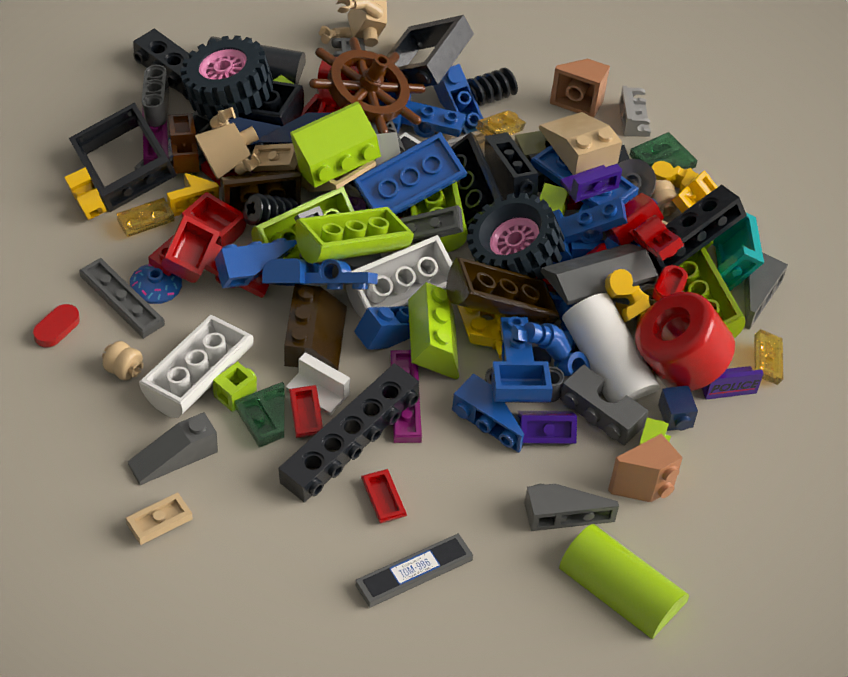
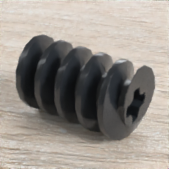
[467,67,518,106]
[243,193,299,226]

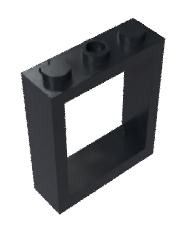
[383,15,474,87]
[69,102,177,212]

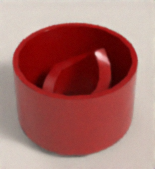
[635,292,735,391]

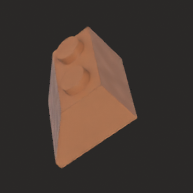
[550,58,610,118]
[608,433,683,502]

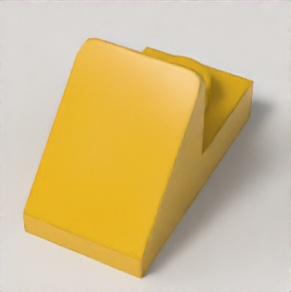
[167,173,219,218]

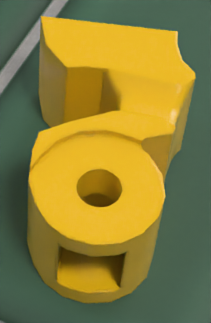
[652,161,698,192]
[64,167,107,220]
[605,269,650,322]

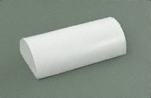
[346,235,452,318]
[562,293,660,403]
[139,315,253,418]

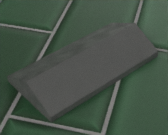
[541,243,658,305]

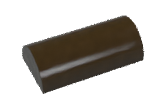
[446,257,559,325]

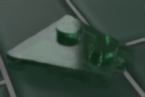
[629,132,698,169]
[234,382,285,448]

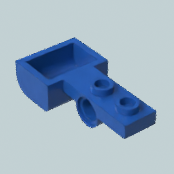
[368,92,466,138]
[553,198,628,264]
[262,258,378,290]
[491,317,553,402]

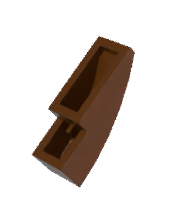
[168,113,200,174]

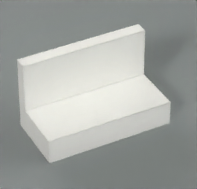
[286,353,350,416]

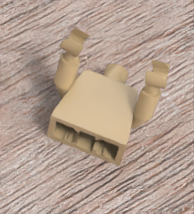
[319,0,387,47]
[195,107,262,180]

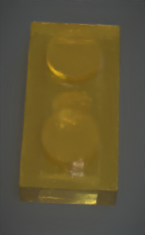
[476,110,526,136]
[116,197,175,237]
[754,329,784,385]

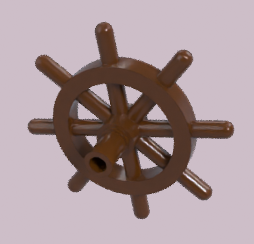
[309,37,426,134]

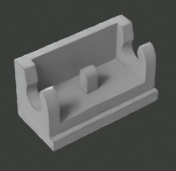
[619,86,651,137]

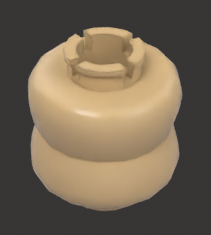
[650,180,677,216]
[102,341,143,381]

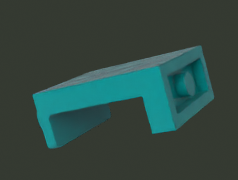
[712,213,764,291]

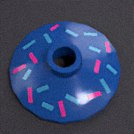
[130,264,182,304]

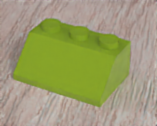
[290,102,381,188]
[408,282,460,380]

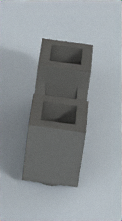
[560,365,649,446]

